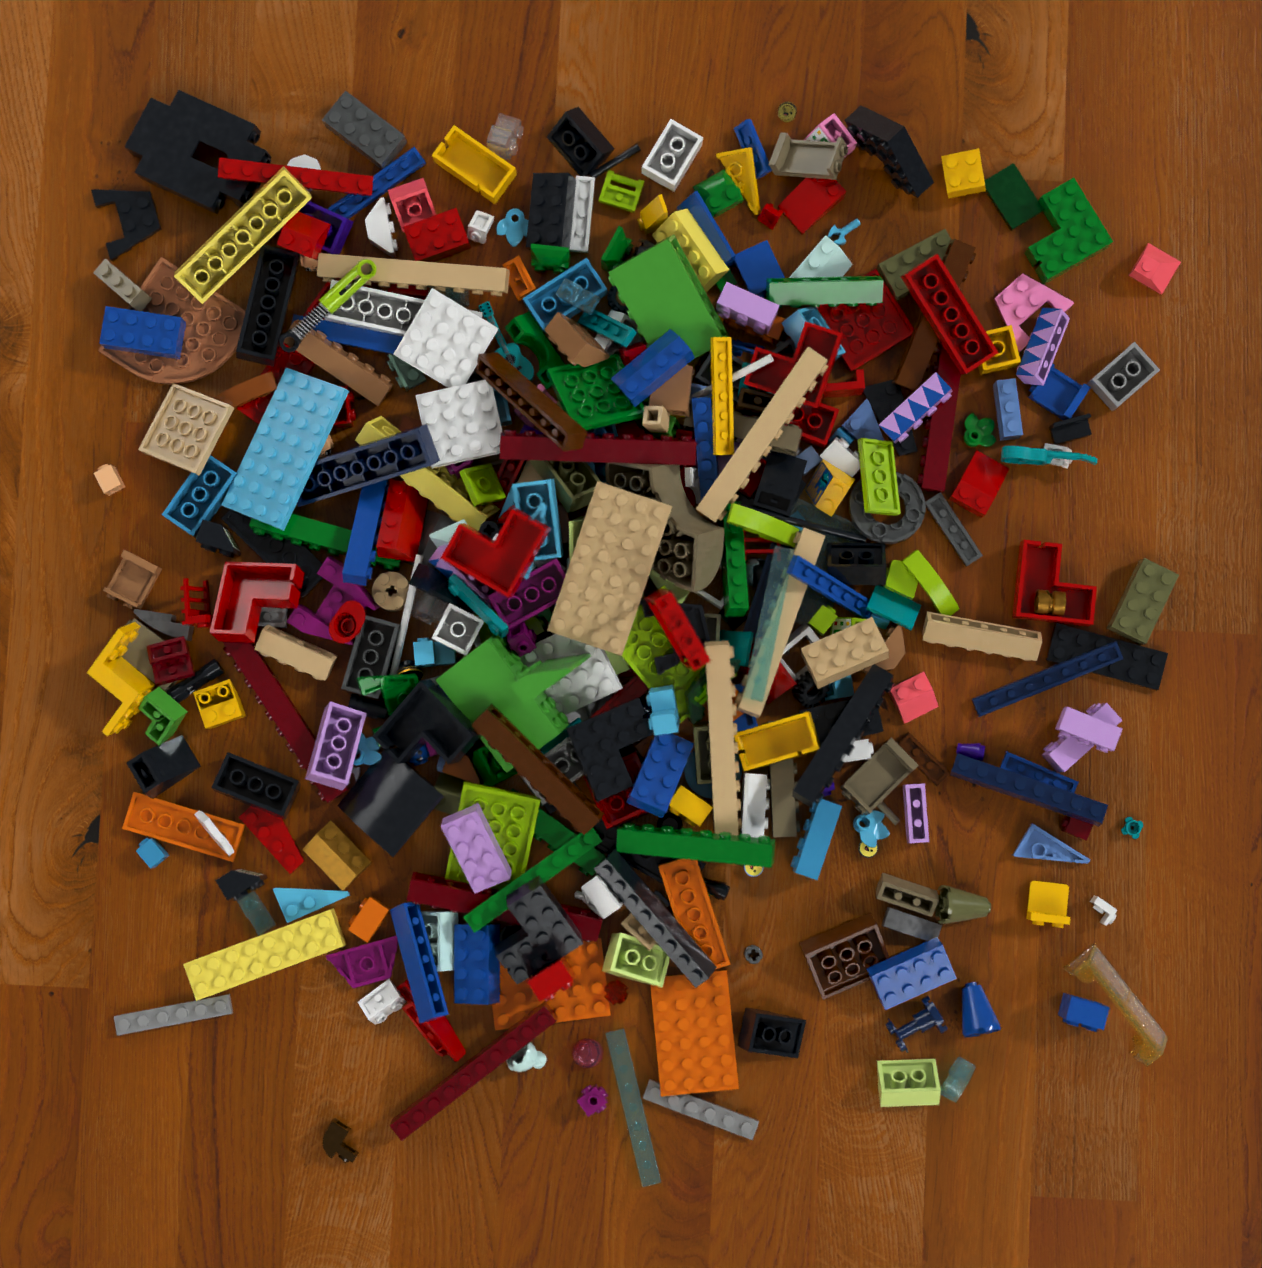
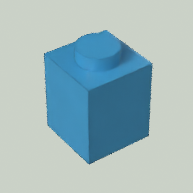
[136,838,170,869]

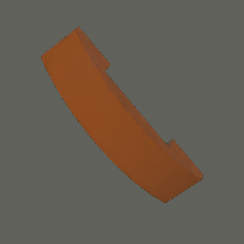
[214,372,277,409]

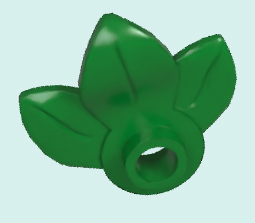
[964,413,997,447]

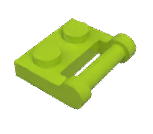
[599,170,645,213]

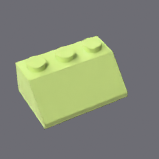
[877,1059,941,1107]

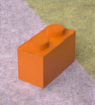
[348,896,391,943]

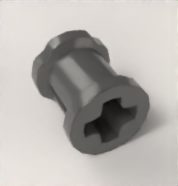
[744,945,763,964]

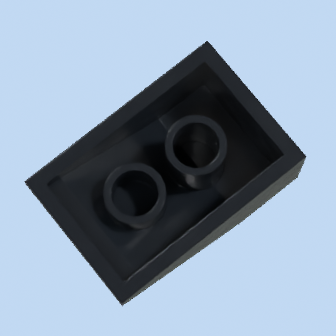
[737,1007,806,1058]

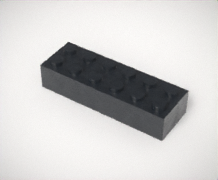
[236,245,300,367]

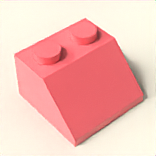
[388,178,436,232]
[888,672,939,724]

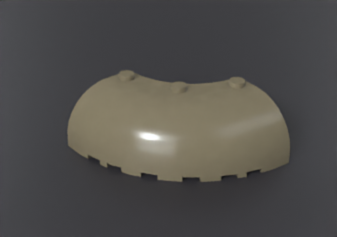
[605,462,724,592]

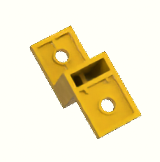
[87,622,155,736]

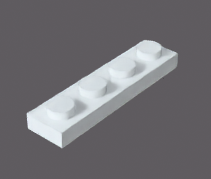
[569,176,595,253]

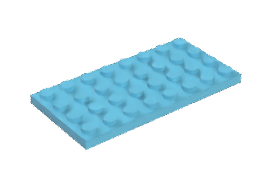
[221,368,349,531]

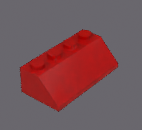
[376,479,429,562]

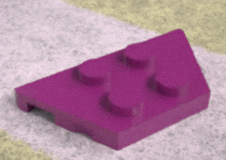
[326,936,398,988]

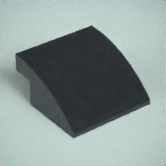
[337,748,444,857]

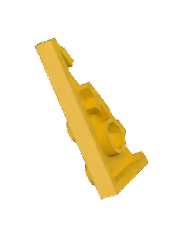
[716,147,761,215]

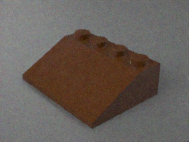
[799,913,890,1000]

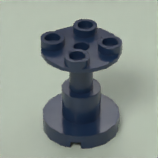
[886,995,948,1053]

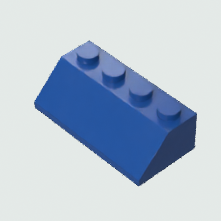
[677,191,736,268]
[611,329,695,407]

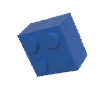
[1058,993,1110,1032]

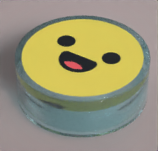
[858,841,878,858]

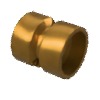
[1034,590,1066,617]

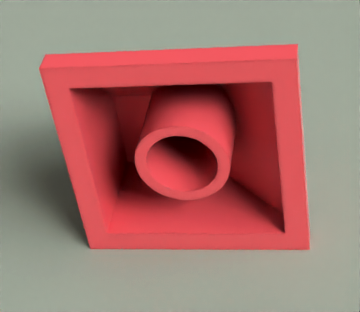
[1129,243,1181,295]

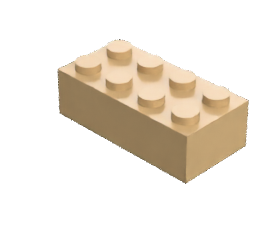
[801,617,889,689]

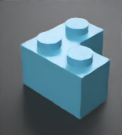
[413,637,457,668]
[646,685,680,736]

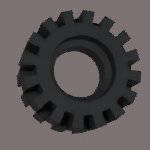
[792,671,830,708]

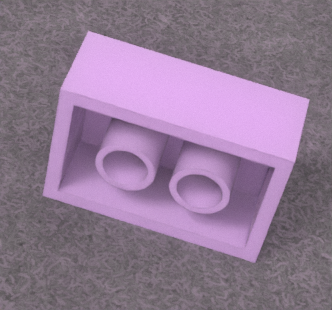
[716,282,780,335]

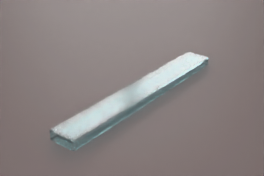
[743,546,794,702]
[605,1028,661,1187]

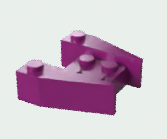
[287,556,380,645]

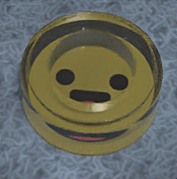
[778,102,797,122]

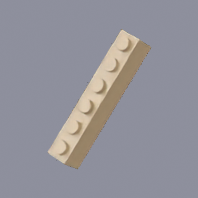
[922,611,1042,661]

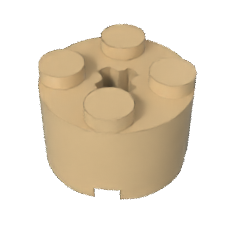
[372,572,409,612]

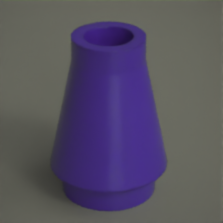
[956,743,985,761]

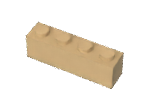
[255,624,338,681]

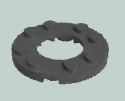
[849,472,926,544]

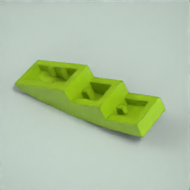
[727,503,799,548]

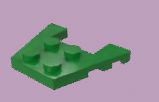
[356,673,419,747]

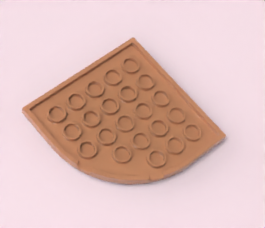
[98,257,246,384]

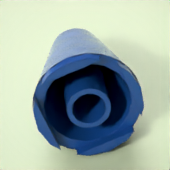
[962,982,1001,1038]

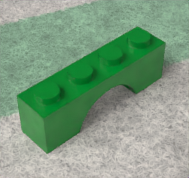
[505,312,565,390]

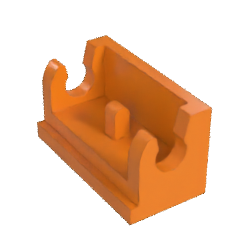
[502,255,536,302]

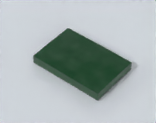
[985,163,1044,231]

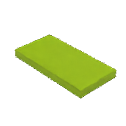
[857,438,901,516]

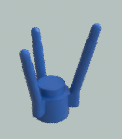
[731,339,765,359]

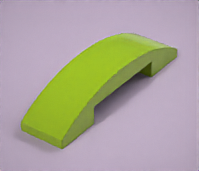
[902,549,959,616]

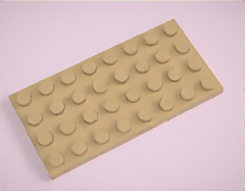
[547,481,672,656]

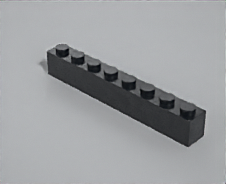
[792,664,894,808]
[594,849,717,988]

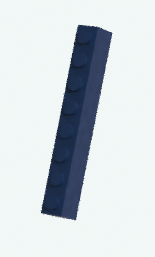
[950,753,1108,827]

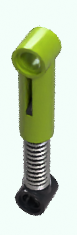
[279,259,377,352]

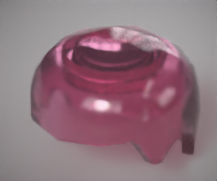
[572,1038,604,1068]

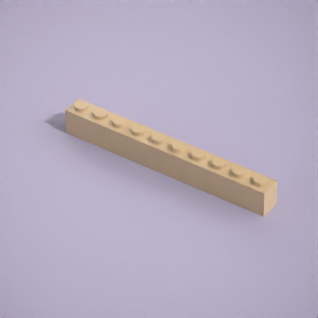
[317,253,510,296]
[696,347,829,522]
[734,528,825,718]
[704,641,742,836]

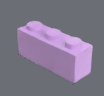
[1055,707,1122,753]
[902,783,929,843]

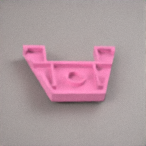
[994,273,1074,352]

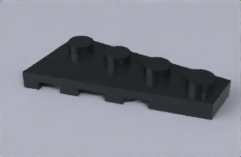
[863,379,918,457]

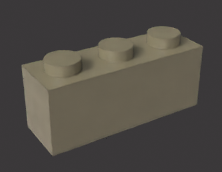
[93,259,152,311]
[876,872,939,917]

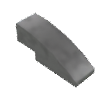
[134,609,194,641]
[882,907,942,941]

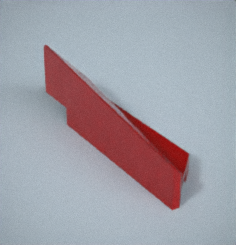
[396,979,466,1062]

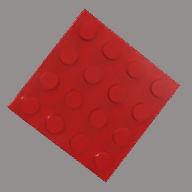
[816,269,914,372]

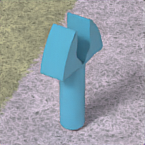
[828,219,861,245]

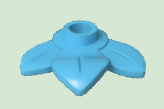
[497,208,529,247]
[353,733,382,766]
[853,810,890,848]

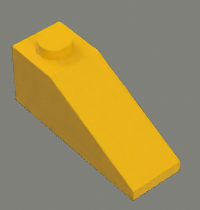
[637,194,668,235]

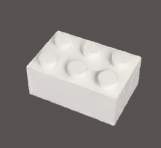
[642,119,703,192]

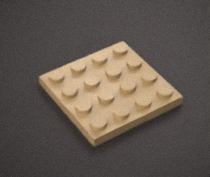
[138,383,234,476]

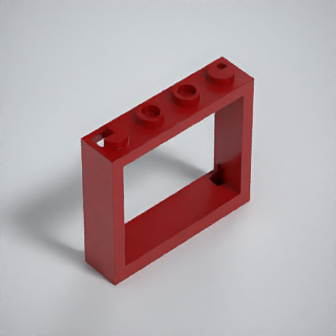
[644,588,711,671]

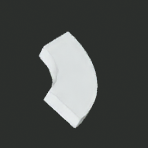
[685,467,701,504]
[194,810,234,856]

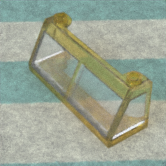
[1063,944,1168,1067]

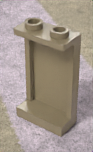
[768,132,848,180]
[122,618,193,691]
[840,738,919,815]

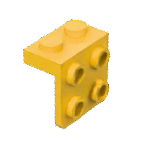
[1026,881,1070,928]

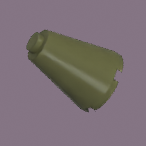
[935,885,991,924]

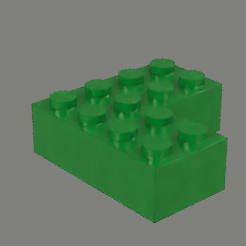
[1024,178,1113,285]

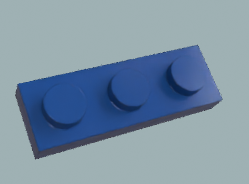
[733,119,772,180]

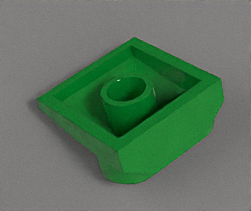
[692,169,744,218]
[601,226,634,272]
[531,244,570,274]
[472,746,518,787]

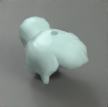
[506,1042,547,1072]

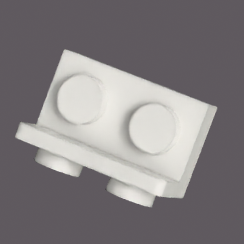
[358,979,407,1025]

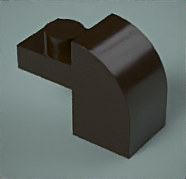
[323,1118,359,1162]

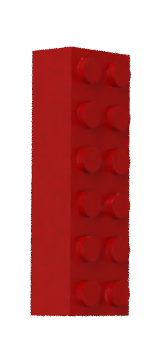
[900,254,999,374]

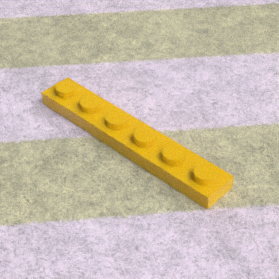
[710,337,734,455]

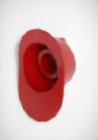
[329,600,366,644]

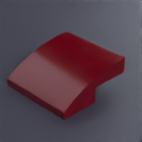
[147,636,195,686]

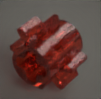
[604,980,628,1005]

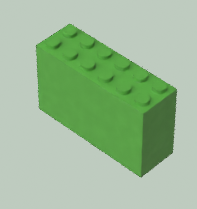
[608,234,729,358]
[436,635,569,773]

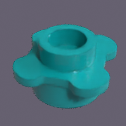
[1121,817,1143,839]

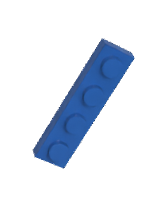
[999,752,1079,793]

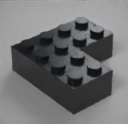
[844,105,934,198]
[372,680,481,764]
[565,698,654,801]
[494,876,583,985]

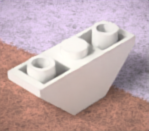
[365,197,398,258]

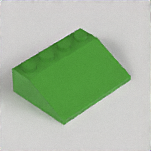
[510,653,592,705]

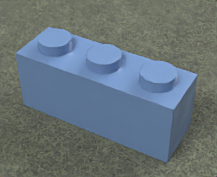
[993,378,1023,441]

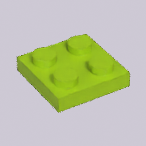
[459,463,506,507]

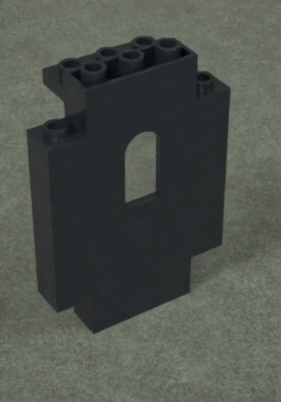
[124,90,272,214]

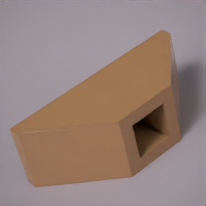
[862,625,906,673]

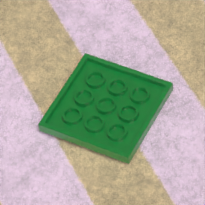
[546,354,644,430]

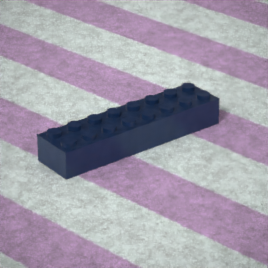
[297,424,440,507]

